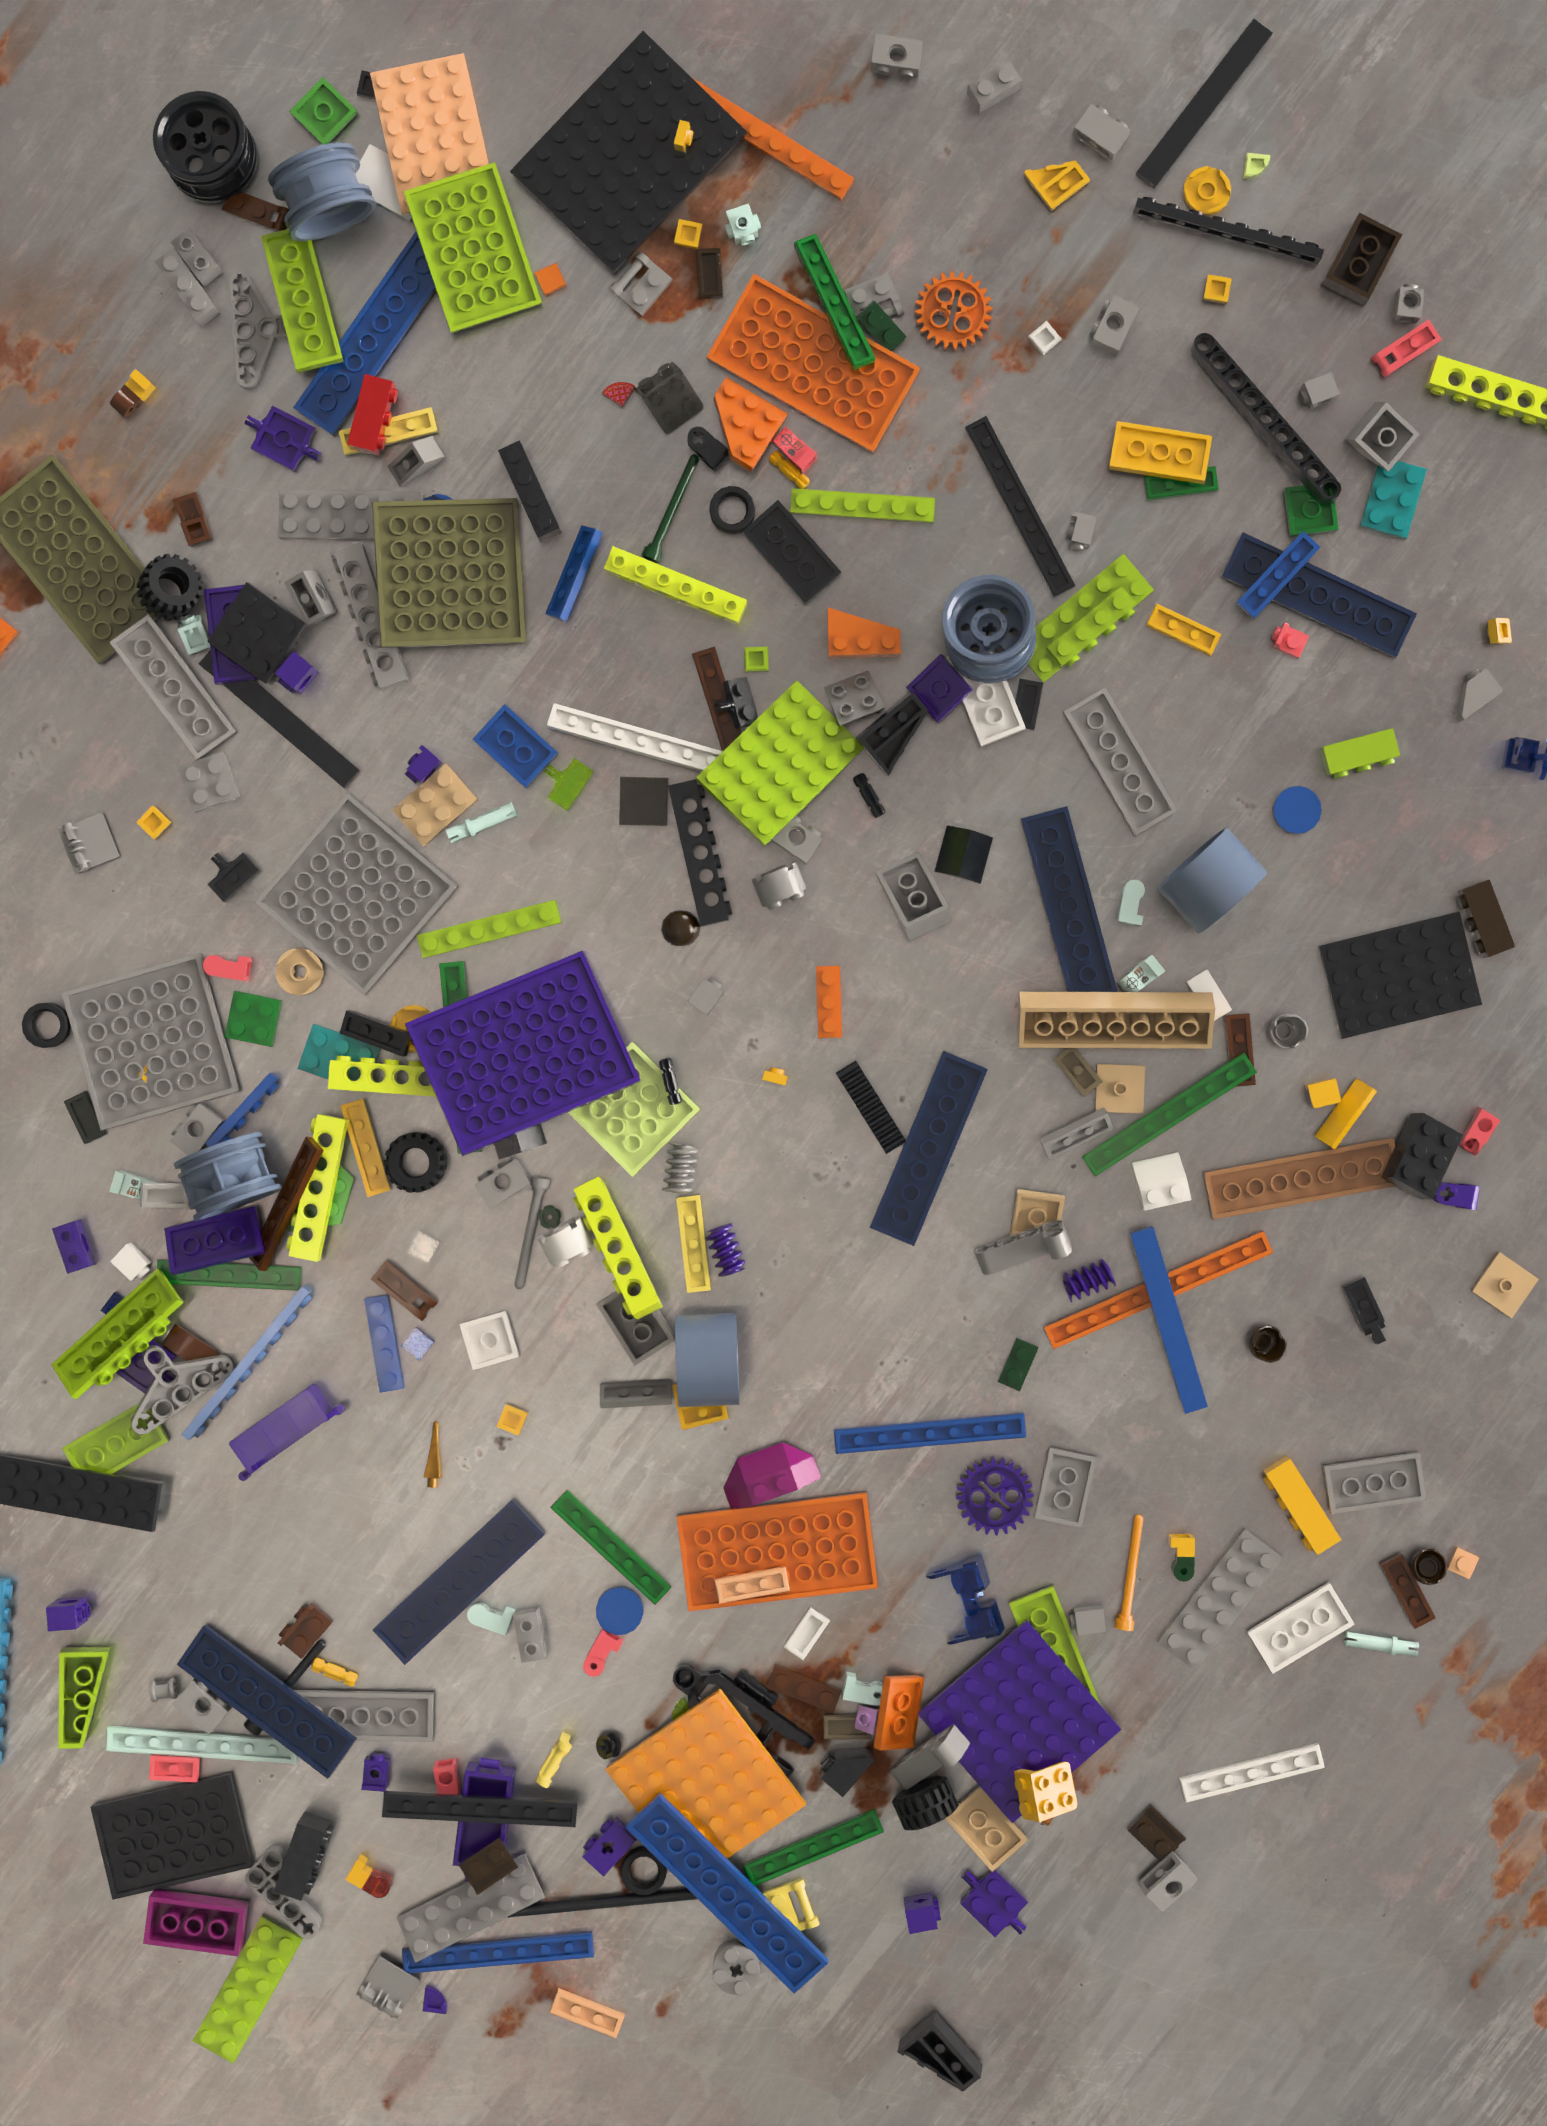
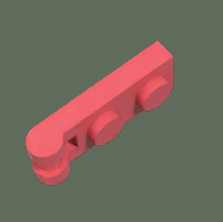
[1371,319,1442,378]

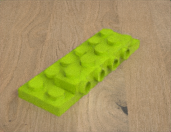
[1028,553,1154,683]
[51,1268,183,1400]

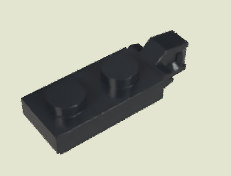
[1342,1277,1386,1345]

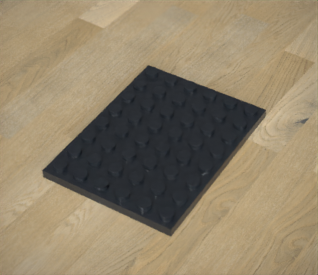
[510,31,747,274]

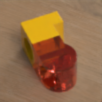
[345,1854,392,1898]

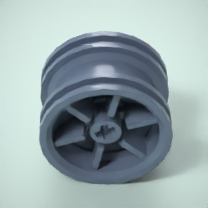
[268,142,377,241]
[942,575,1036,683]

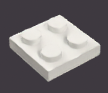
[459,1310,520,1370]

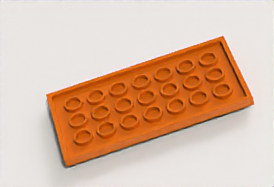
[706,274,921,453]
[677,1492,878,1612]

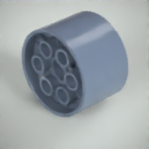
[1157,827,1268,934]
[675,1313,739,1407]

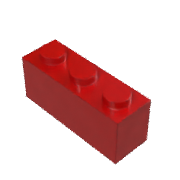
[347,374,398,456]

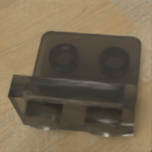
[634,361,703,433]

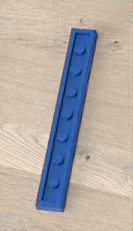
[1129,1226,1208,1414]
[834,1413,1026,1454]
[402,1931,594,1973]

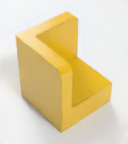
[1304,1078,1342,1108]

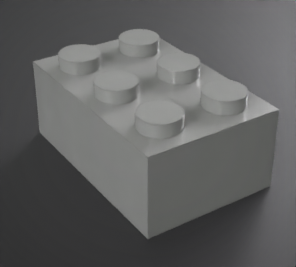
[596,1286,675,1366]

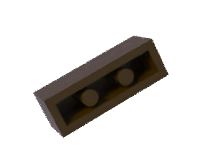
[1457,879,1515,958]

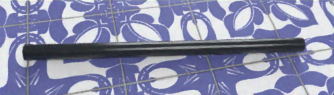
[508,1888,697,1918]

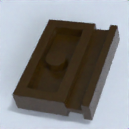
[1127,1804,1186,1862]
[459,1837,518,1895]

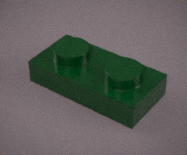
[856,301,907,351]
[997,1337,1039,1391]

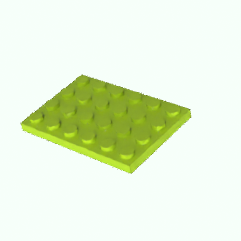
[403,162,542,333]
[696,680,864,847]

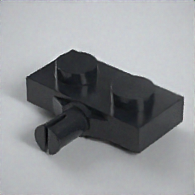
[714,677,758,729]
[207,853,260,902]

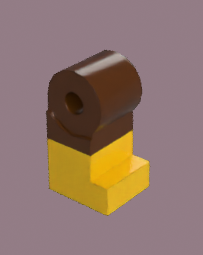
[110,369,156,418]

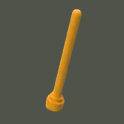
[1114,1515,1143,1631]

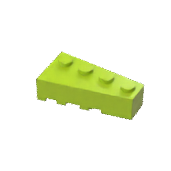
[58,1647,110,1749]

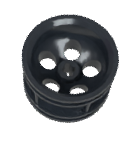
[153,91,258,203]

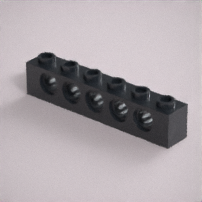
[668,779,732,927]

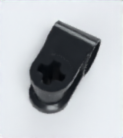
[687,426,730,472]

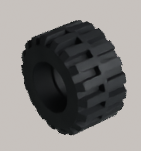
[136,554,203,621]
[384,1132,447,1193]
[892,1776,959,1830]

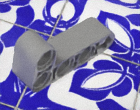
[974,1220,1072,1275]
[889,1724,970,1790]
[245,1845,322,1939]

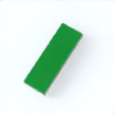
[1143,466,1219,501]

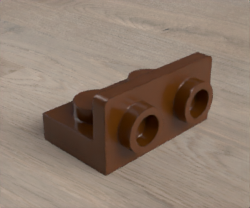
[278,1603,333,1659]

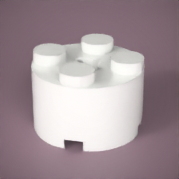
[538,1216,593,1269]

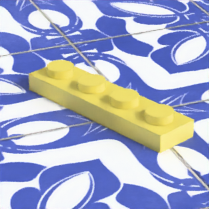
[339,407,438,456]
[676,1195,711,1293]

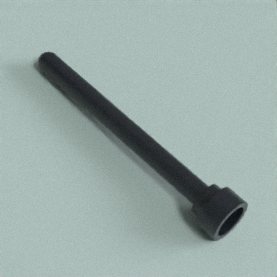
[244,1640,326,1736]

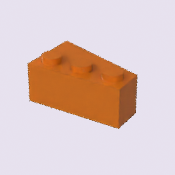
[827,607,901,659]

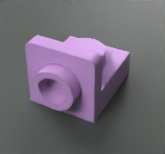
[855,1705,879,1735]

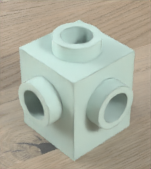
[725,203,761,245]

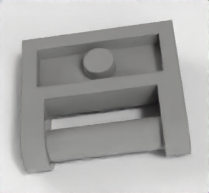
[609,251,673,317]
[844,273,904,330]

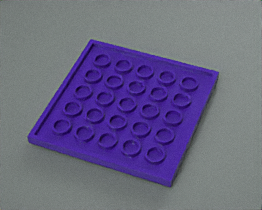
[918,1619,1121,1824]

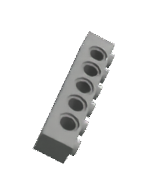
[332,542,410,691]

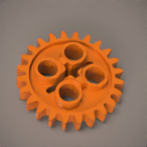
[914,271,993,351]

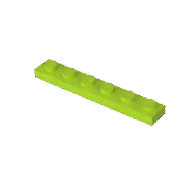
[790,488,935,523]
[416,900,562,959]

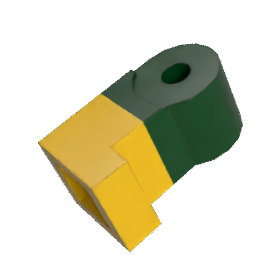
[1168,1534,1195,1582]

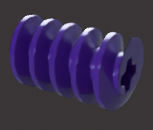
[705,1223,746,1277]
[1063,1259,1116,1303]

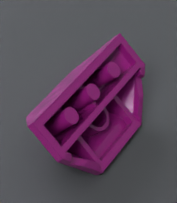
[723,1442,821,1509]

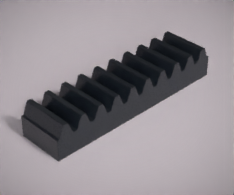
[836,1060,906,1154]

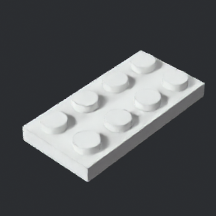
[946,645,1026,747]
[1247,1582,1355,1674]

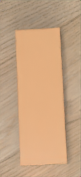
[715,1566,790,1604]
[549,1988,625,2038]

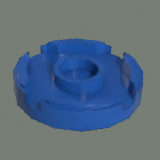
[1273,786,1322,834]
[596,1586,644,1635]

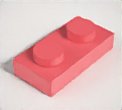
[149,1754,200,1782]

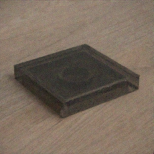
[619,777,669,826]

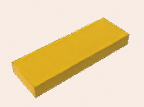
[1146,603,1221,657]
[1315,1078,1377,1150]

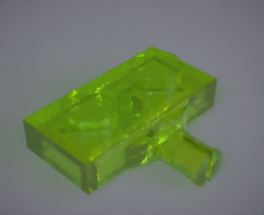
[544,758,594,811]

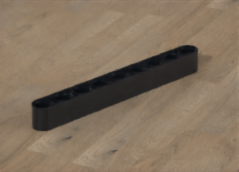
[1191,333,1341,505]

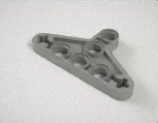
[229,270,288,390]
[131,1345,233,1435]

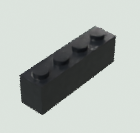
[498,440,562,542]

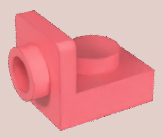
[1271,622,1309,659]

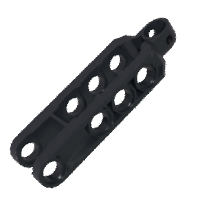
[673,1664,815,1779]

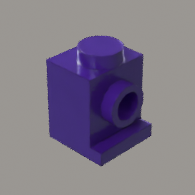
[405,745,442,783]
[361,1753,391,1792]

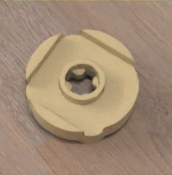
[276,948,325,996]

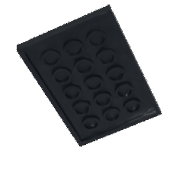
[1318,911,1482,1039]
[90,1773,253,1900]

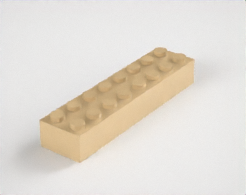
[1017,992,1215,1049]

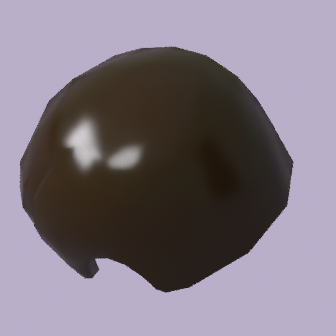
[661,910,700,946]
[1248,1324,1287,1363]
[1410,1549,1447,1585]

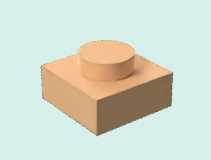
[1447,1546,1479,1579]

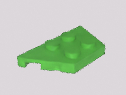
[288,1157,355,1232]

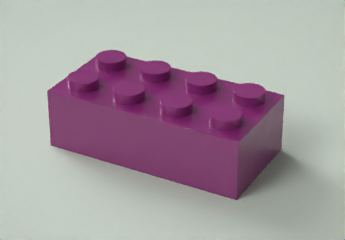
[143,1889,249,1956]

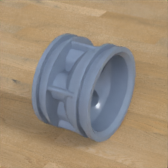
[174,1132,282,1221]

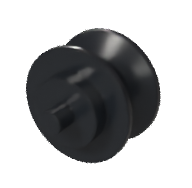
[596,1733,621,1759]

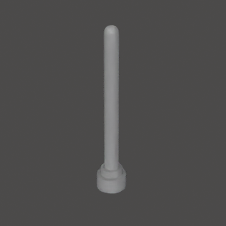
[514,1175,551,1289]

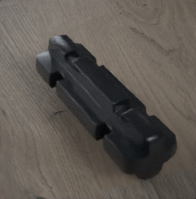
[853,773,885,818]
[659,1058,682,1105]
[734,1670,778,1707]

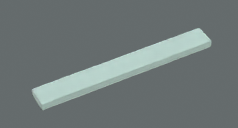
[105,1726,297,1764]

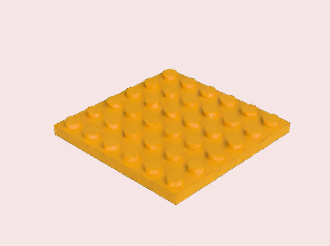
[605,1689,806,1858]

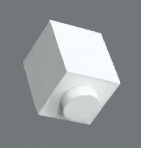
[110,1243,152,1281]

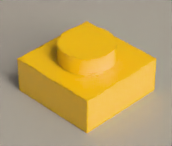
[674,120,693,152]
[674,219,703,249]
[1203,274,1232,304]
[1487,618,1512,644]
[136,805,172,839]
[762,1067,788,1086]
[496,1404,528,1436]

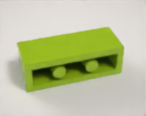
[1319,728,1401,779]

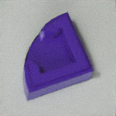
[422,1985,447,2014]

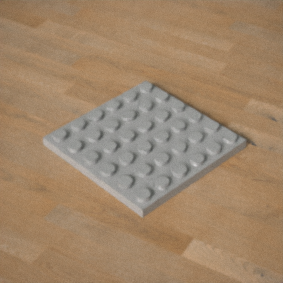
[255,793,457,995]
[61,953,240,1131]

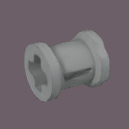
[149,1678,178,1702]

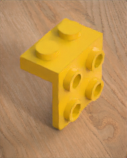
[1014,1762,1077,1822]

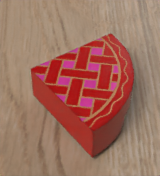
[602,382,635,407]

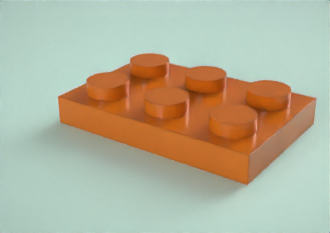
[874,1675,924,1750]

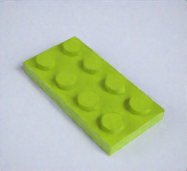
[62,1403,170,1474]

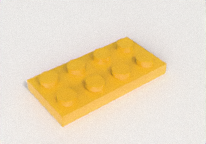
[1109,421,1212,484]

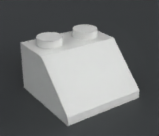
[1131,1152,1192,1211]

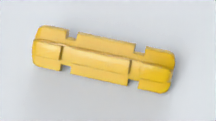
[769,450,810,489]
[311,1658,358,1687]

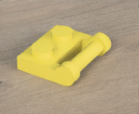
[536,1731,572,1788]
[763,1878,820,1931]

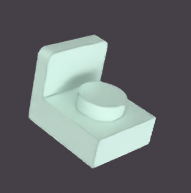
[177,614,210,655]

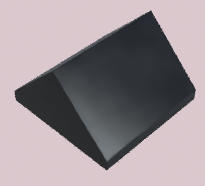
[934,825,993,884]

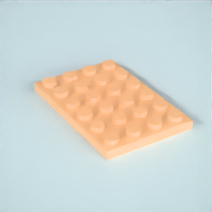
[370,53,489,215]

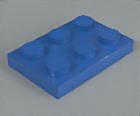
[473,704,558,788]

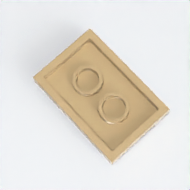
[392,763,478,847]
[945,1786,1028,1872]

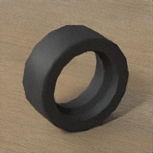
[709,486,755,534]
[22,1003,71,1048]
[621,1846,667,1895]

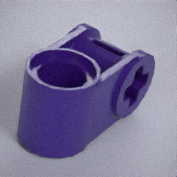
[1433,1182,1480,1210]

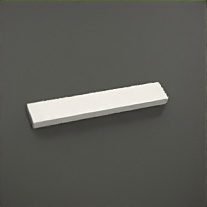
[1179,1743,1325,1803]

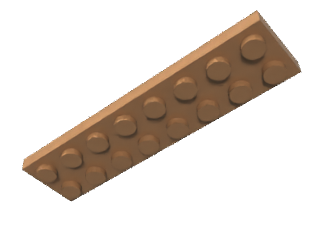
[1203,1138,1396,1220]

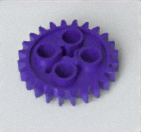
[956,1456,1034,1536]

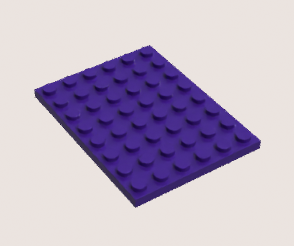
[405,951,640,1156]

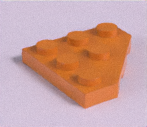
[713,377,788,472]

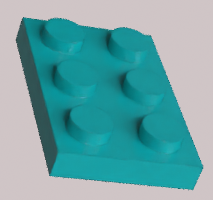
[1359,461,1427,540]
[297,1024,381,1093]

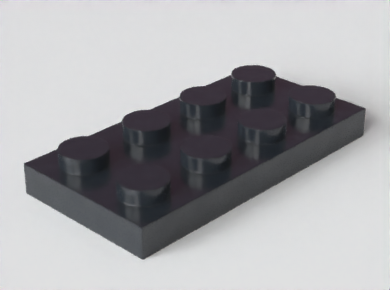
[742,500,841,605]

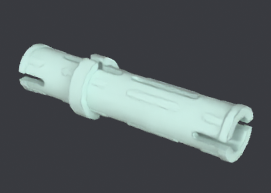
[445,802,517,844]
[1344,1631,1419,1658]

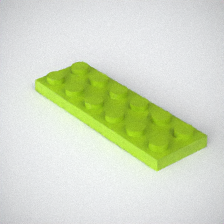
[261,229,344,373]
[1009,1585,1100,1703]
[192,1914,303,2064]

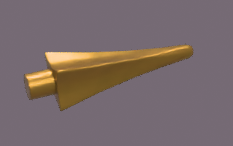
[423,1421,442,1488]

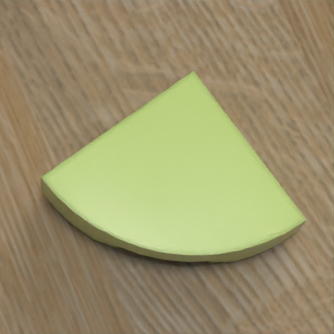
[1243,153,1271,179]

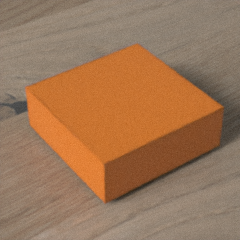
[534,263,567,296]

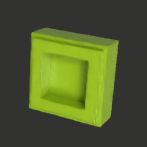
[744,646,769,672]

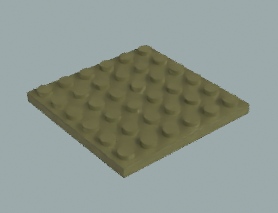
[372,498,526,648]

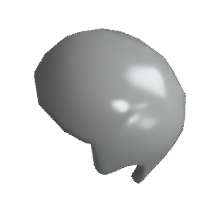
[1269,1013,1308,1049]

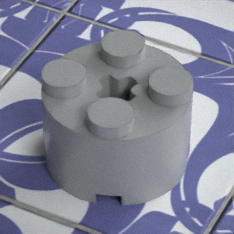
[752,861,807,910]
[712,1939,761,1996]

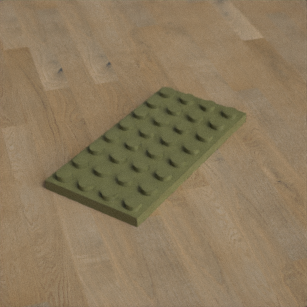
[0,454,158,665]

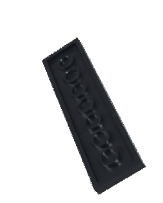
[0,1454,162,1532]

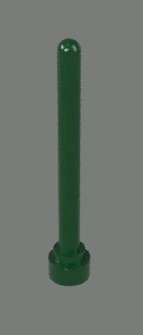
[641,454,699,563]

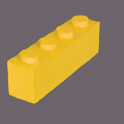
[1263,1455,1341,1555]

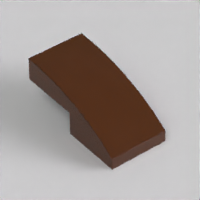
[173,491,211,546]
[162,1323,218,1361]

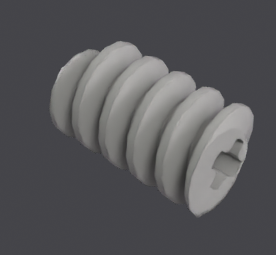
[662,1143,698,1194]

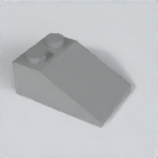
[876,852,952,941]

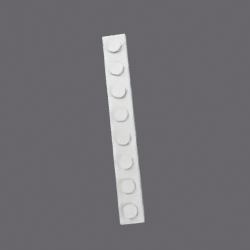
[547,703,723,772]

